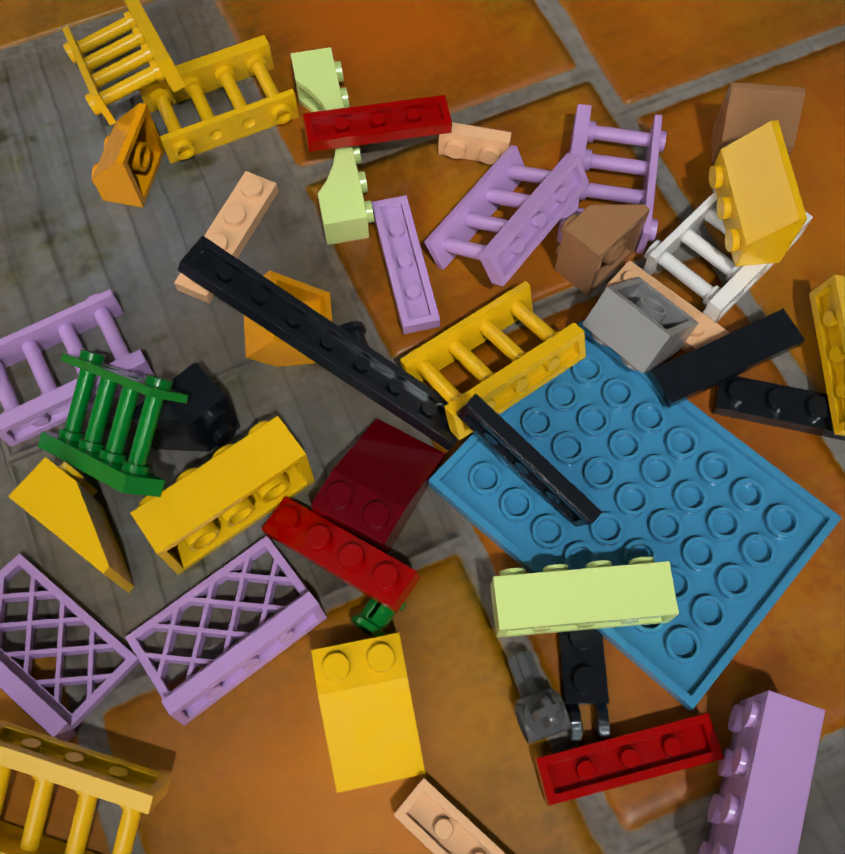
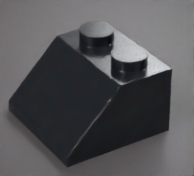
[132,362,241,452]

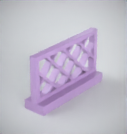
[125,536,327,726]
[0,553,140,742]

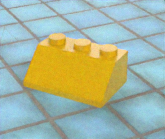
[709,120,807,267]

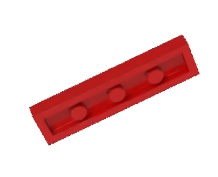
[303,95,452,152]
[261,496,421,614]
[534,713,724,806]

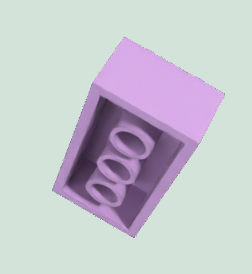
[698,690,825,854]

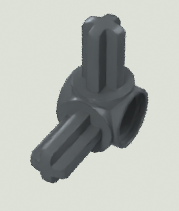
[508,651,571,744]

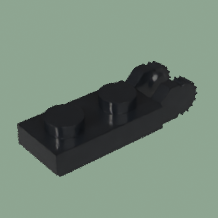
[558,629,610,742]

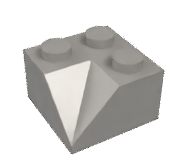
[582,277,699,374]

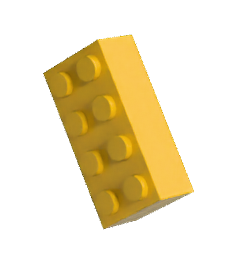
[130,416,315,575]

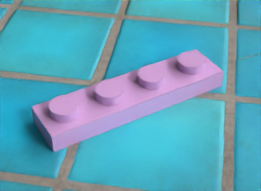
[371,195,440,334]

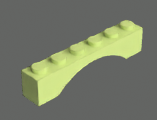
[290,47,374,245]

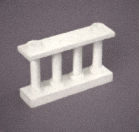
[643,188,813,323]

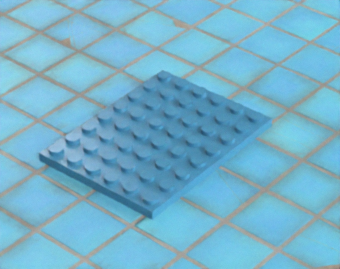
[428,320,842,710]

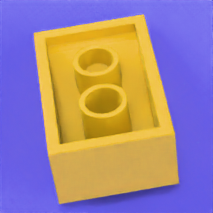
[8,457,135,593]
[311,633,426,793]

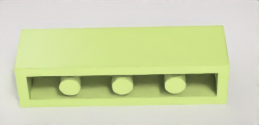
[490,556,679,638]

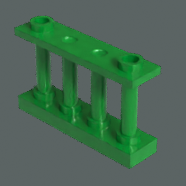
[38,349,188,497]

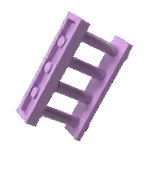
[556,104,667,254]
[424,145,590,286]
[0,289,155,447]

